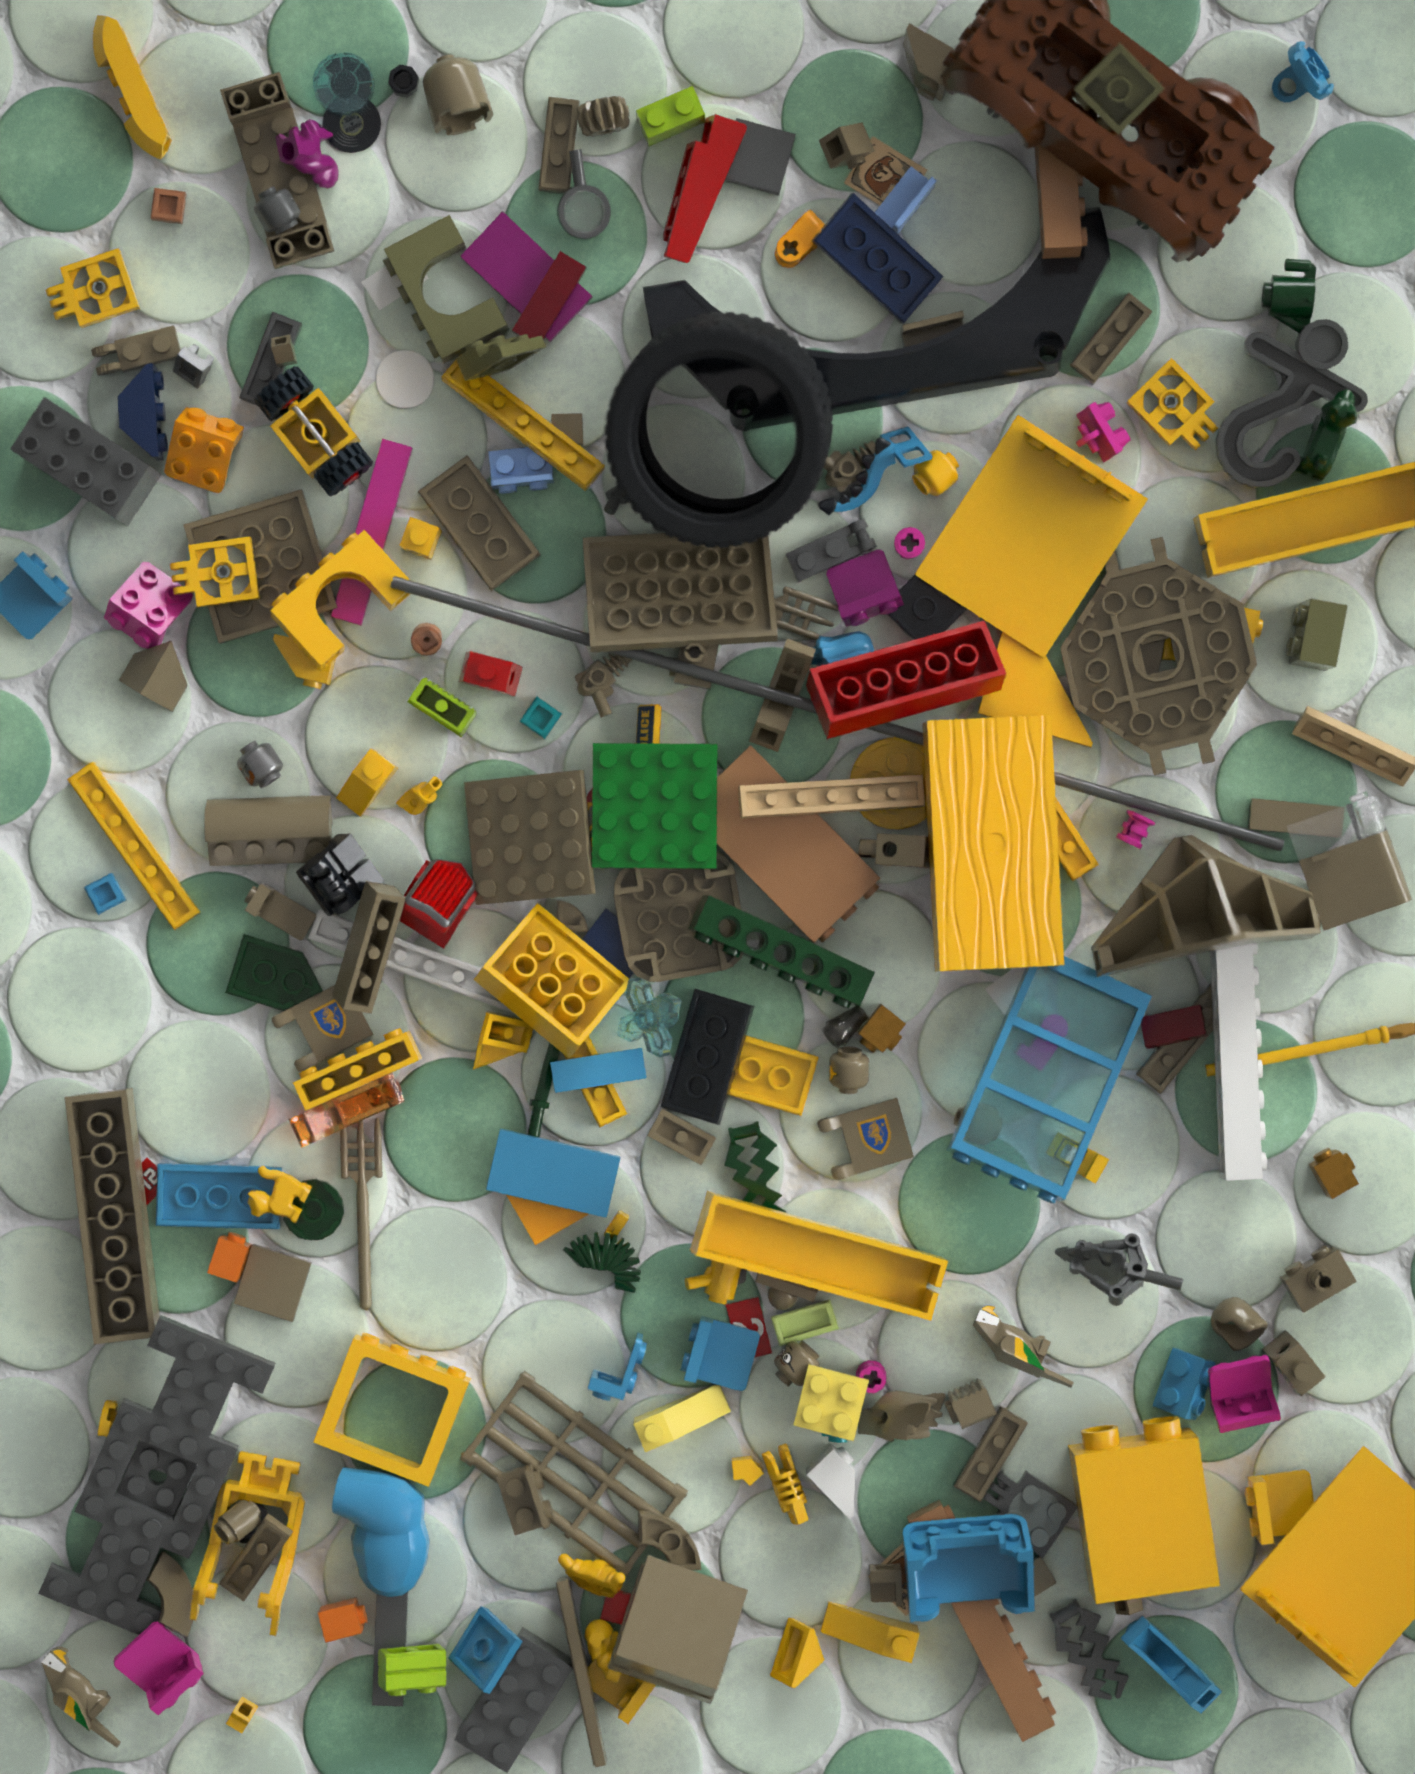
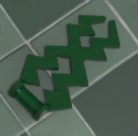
[724,1121,786,1213]

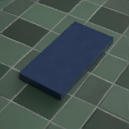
[811,193,944,324]

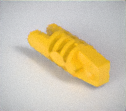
[762,1443,808,1525]

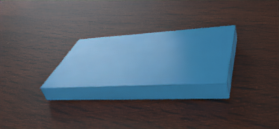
[486,1128,621,1218]
[156,1163,282,1229]

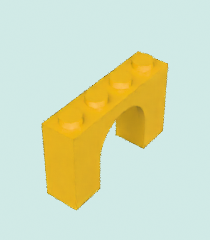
[271,530,410,671]

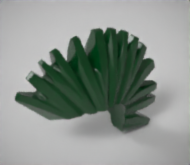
[563,1232,641,1293]

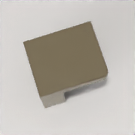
[869,1563,903,1607]

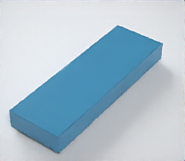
[550,1048,647,1093]

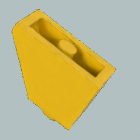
[273,634,336,689]
[336,748,398,817]

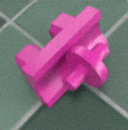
[1076,402,1131,462]

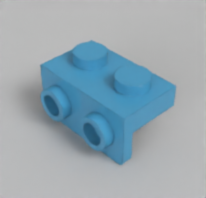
[1152,1348,1216,1420]

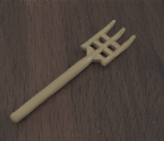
[774,586,839,640]
[340,1118,383,1310]

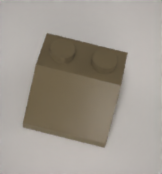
[903,23,953,101]

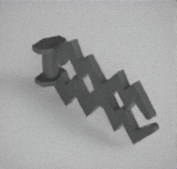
[1049,1599,1129,1700]

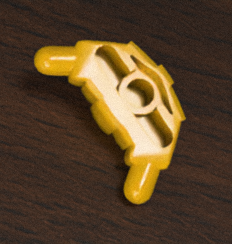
[558,1553,626,1598]

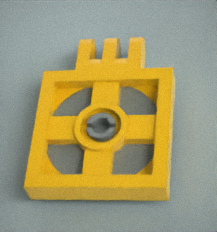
[45,248,140,328]
[1126,358,1218,450]
[170,536,260,607]

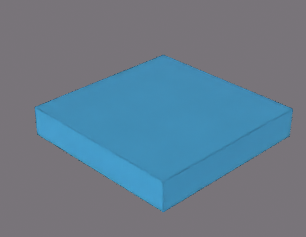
[448,1606,523,1694]

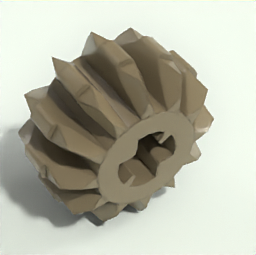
[577,96,630,137]

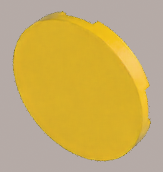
[850,737,927,830]

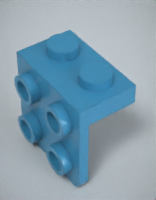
[0,551,73,639]
[680,1316,760,1391]
[588,1332,647,1401]

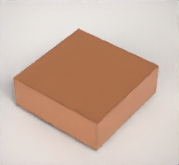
[151,188,187,224]

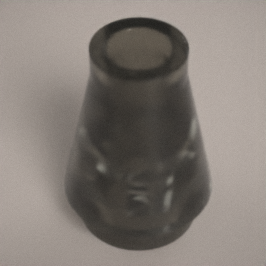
[822,1006,868,1048]

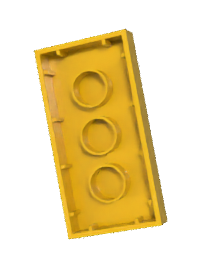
[922,715,1064,972]

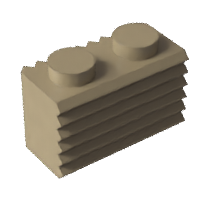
[944,1378,997,1429]

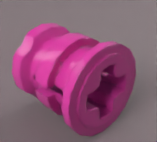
[894,527,925,559]
[1116,810,1155,849]
[856,1360,886,1393]

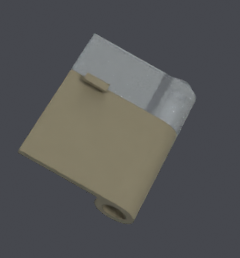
[1287,791,1412,931]

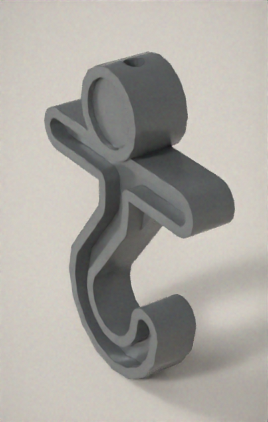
[1216,319,1368,487]

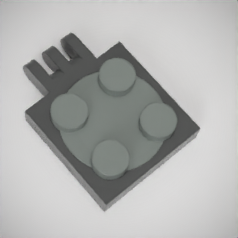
[983,1471,1078,1558]

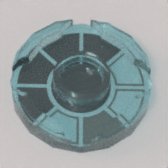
[313,52,375,115]

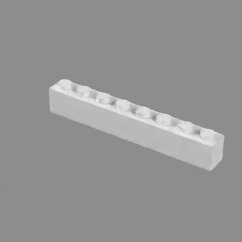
[1210,943,1267,1181]

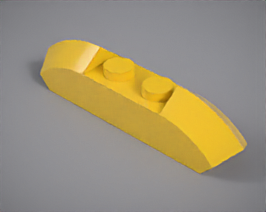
[93,15,172,160]

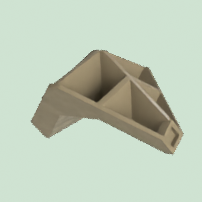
[1091,835,1321,978]

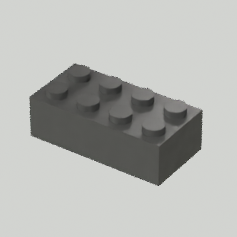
[455,1627,573,1773]

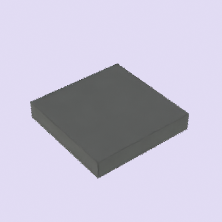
[725,118,796,196]

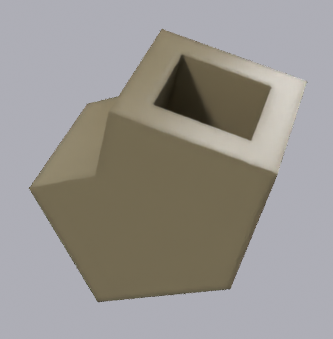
[271,335,297,367]
[1114,1598,1143,1615]

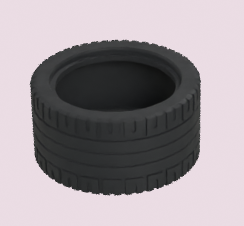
[605,312,833,548]

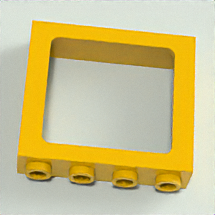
[313,1332,471,1487]

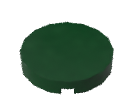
[283,1179,344,1241]

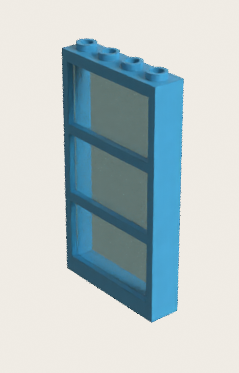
[947,956,1152,1204]

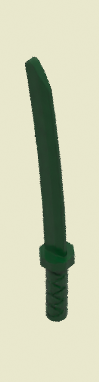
[528,1042,560,1137]

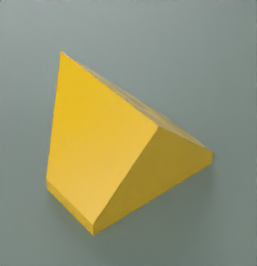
[473,1011,533,1070]

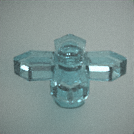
[617,978,681,1057]

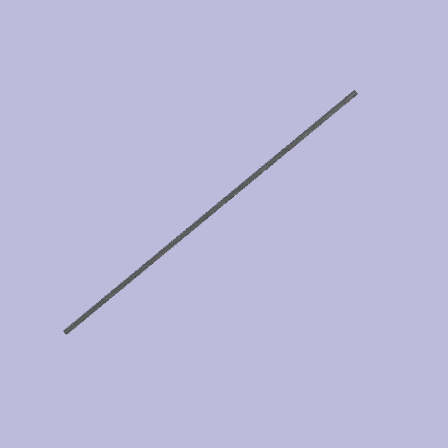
[391,576,1284,851]

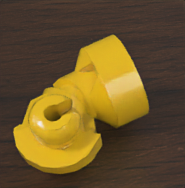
[585,1619,621,1683]

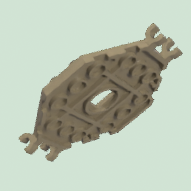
[1060,537,1257,776]

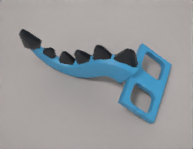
[818,427,932,515]

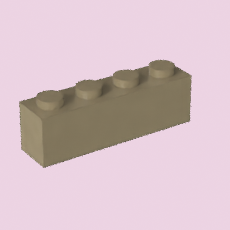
[332,881,406,1014]

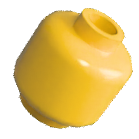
[912,450,959,496]

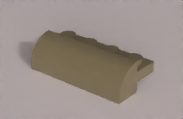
[204,795,333,866]

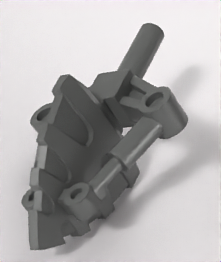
[1055,1233,1183,1306]

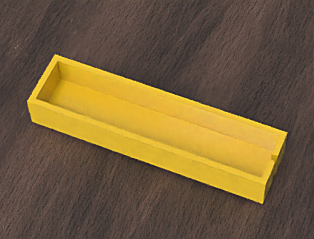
[1193,462,1415,578]
[690,1191,948,1321]

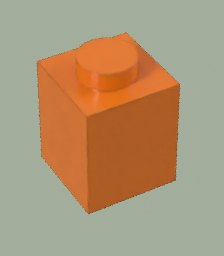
[207,1232,252,1283]
[318,1597,368,1643]

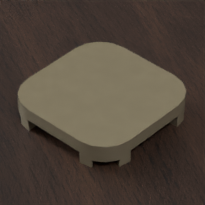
[613,852,747,982]

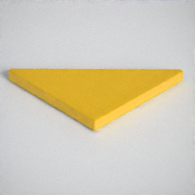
[977,632,1093,748]

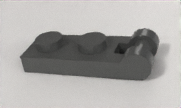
[786,518,877,583]

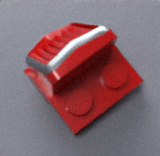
[399,859,479,949]

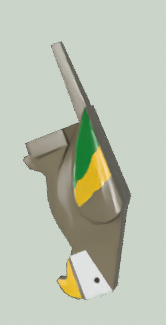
[973,1305,1074,1388]
[41,1646,121,1748]

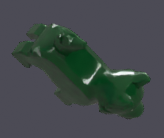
[1295,390,1359,482]

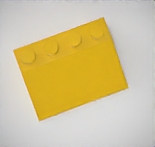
[474,903,633,1058]

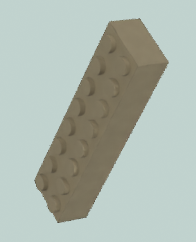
[65,1088,160,1345]

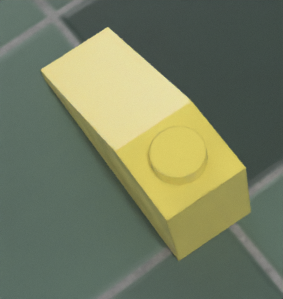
[633,1384,731,1452]

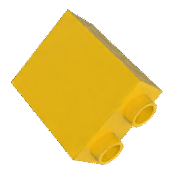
[1068,1416,1220,1604]

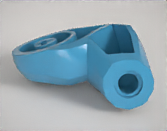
[332,1467,430,1597]

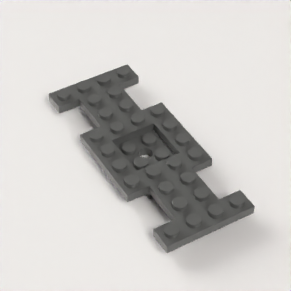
[38,1315,276,1635]

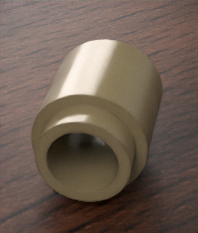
[214,1499,262,1545]

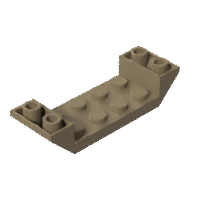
[220,72,334,269]

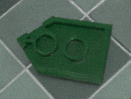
[225,934,323,1011]

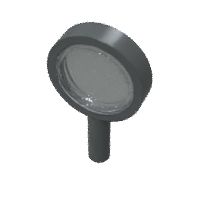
[557,149,611,239]

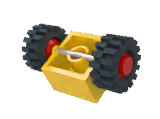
[254,366,373,497]

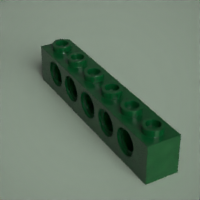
[688,895,875,1009]

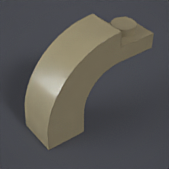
[749,639,816,752]

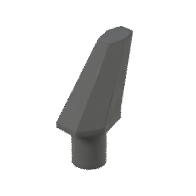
[604,486,627,515]

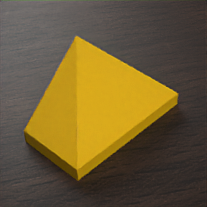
[770,1617,824,1688]

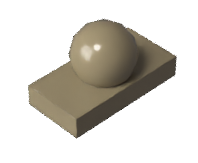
[755,1273,818,1310]

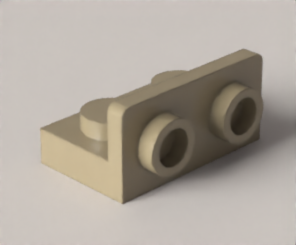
[496,1463,554,1535]

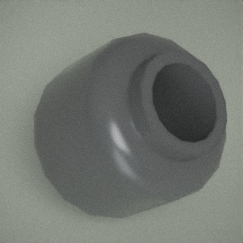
[254,186,300,235]

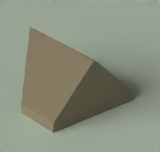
[119,641,188,712]

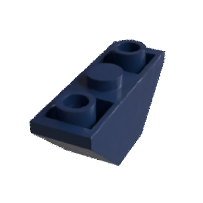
[117,363,168,461]

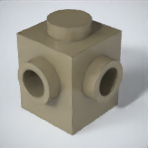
[819,122,875,169]

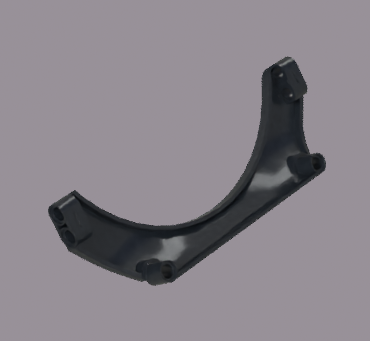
[643,207,1110,431]

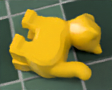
[247,1166,313,1223]

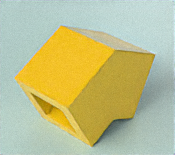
[732,1456,764,1486]
[226,1697,258,1733]

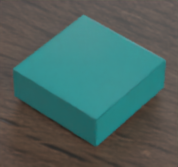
[519,697,562,739]

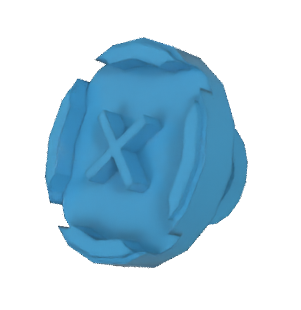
[1272,41,1334,102]

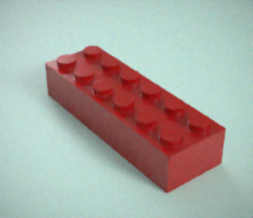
[806,620,1006,739]

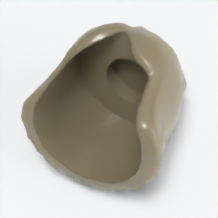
[1211,1297,1268,1351]

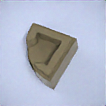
[557,900,588,932]

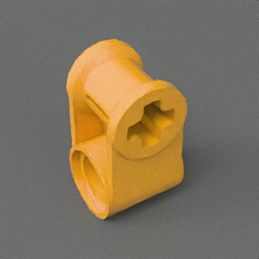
[775,209,825,268]

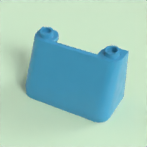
[903,1514,1035,1622]

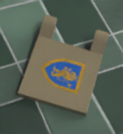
[272,985,373,1072]
[817,1098,914,1180]

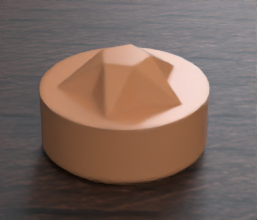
[411,623,442,656]

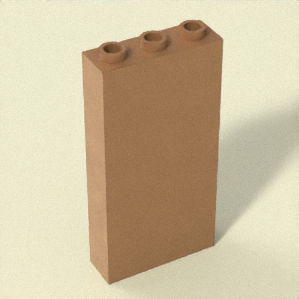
[717,745,880,943]

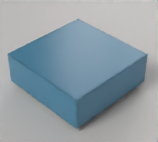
[84,873,127,915]

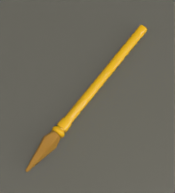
[1205,1023,1415,1077]

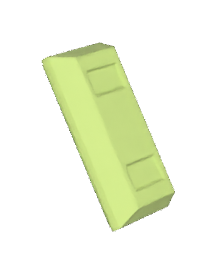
[771,1299,839,1346]

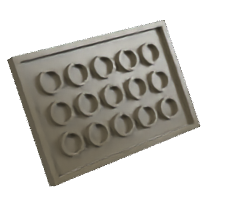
[583,533,778,652]

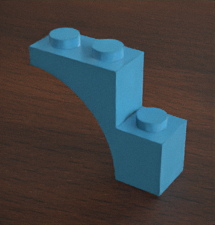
[1121,1616,1222,1713]

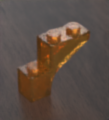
[289,1073,405,1148]

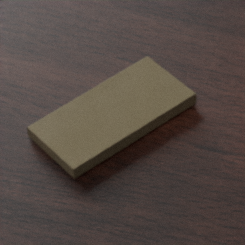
[418,455,541,591]

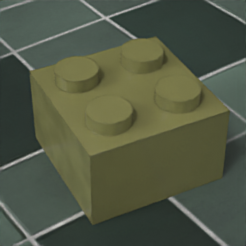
[1286,599,1348,671]

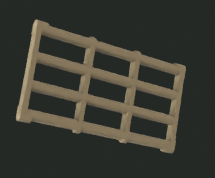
[460,1370,688,1577]

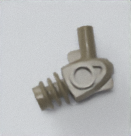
[824,441,875,493]
[575,653,632,718]

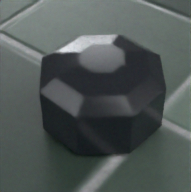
[388,65,419,98]

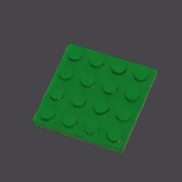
[592,743,717,869]

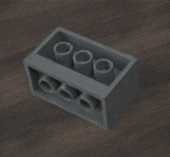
[10,397,161,526]

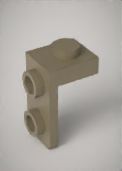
[244,884,317,941]

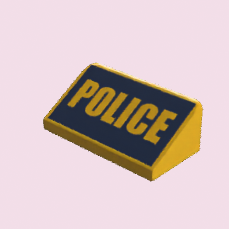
[636,704,662,744]

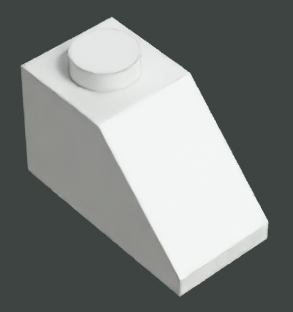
[806,1444,855,1519]

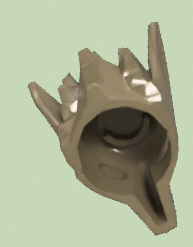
[858,1390,945,1442]

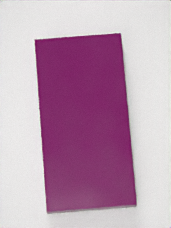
[460,211,593,343]

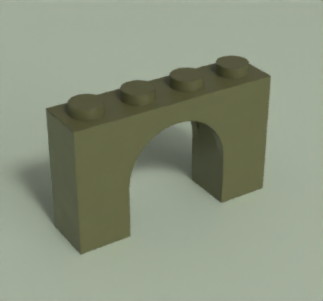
[383,215,509,364]

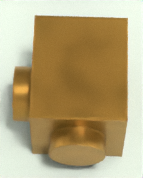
[857,1004,906,1053]
[1308,1148,1359,1199]

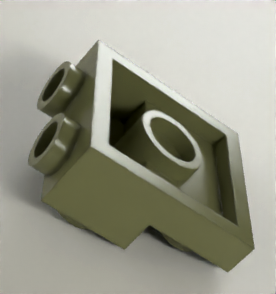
[1074,42,1164,135]
[456,334,546,381]

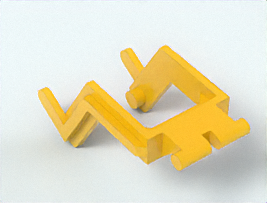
[190,1451,305,1636]

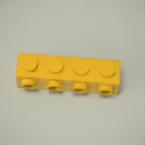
[293,1028,422,1111]

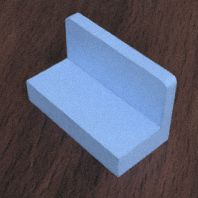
[875,166,937,234]

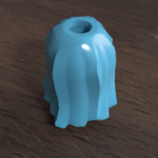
[811,631,874,667]

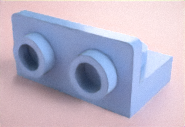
[488,447,554,494]

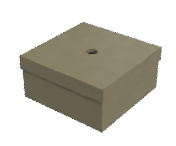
[607,1555,748,1704]

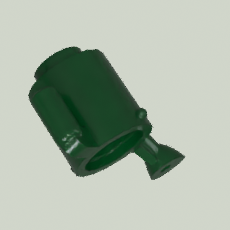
[1261,259,1316,333]

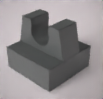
[173,344,214,389]

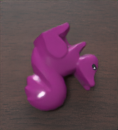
[275,119,339,189]

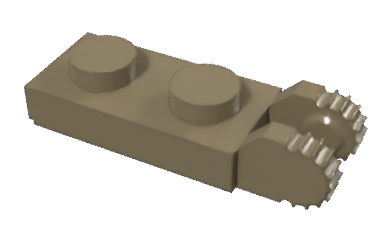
[91,325,181,376]

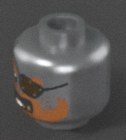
[237,741,283,789]

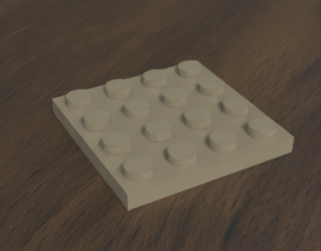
[183,489,338,644]
[464,770,596,905]

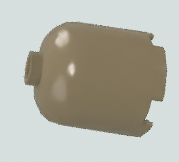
[423,55,493,135]

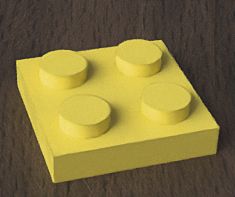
[793,1364,869,1441]

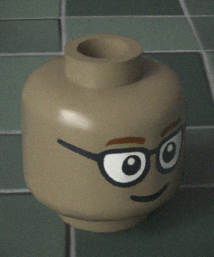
[774,1340,820,1387]

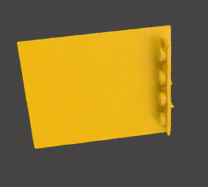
[915,415,1148,658]
[1240,1446,1415,1687]

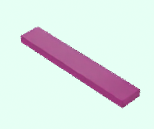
[331,439,413,626]

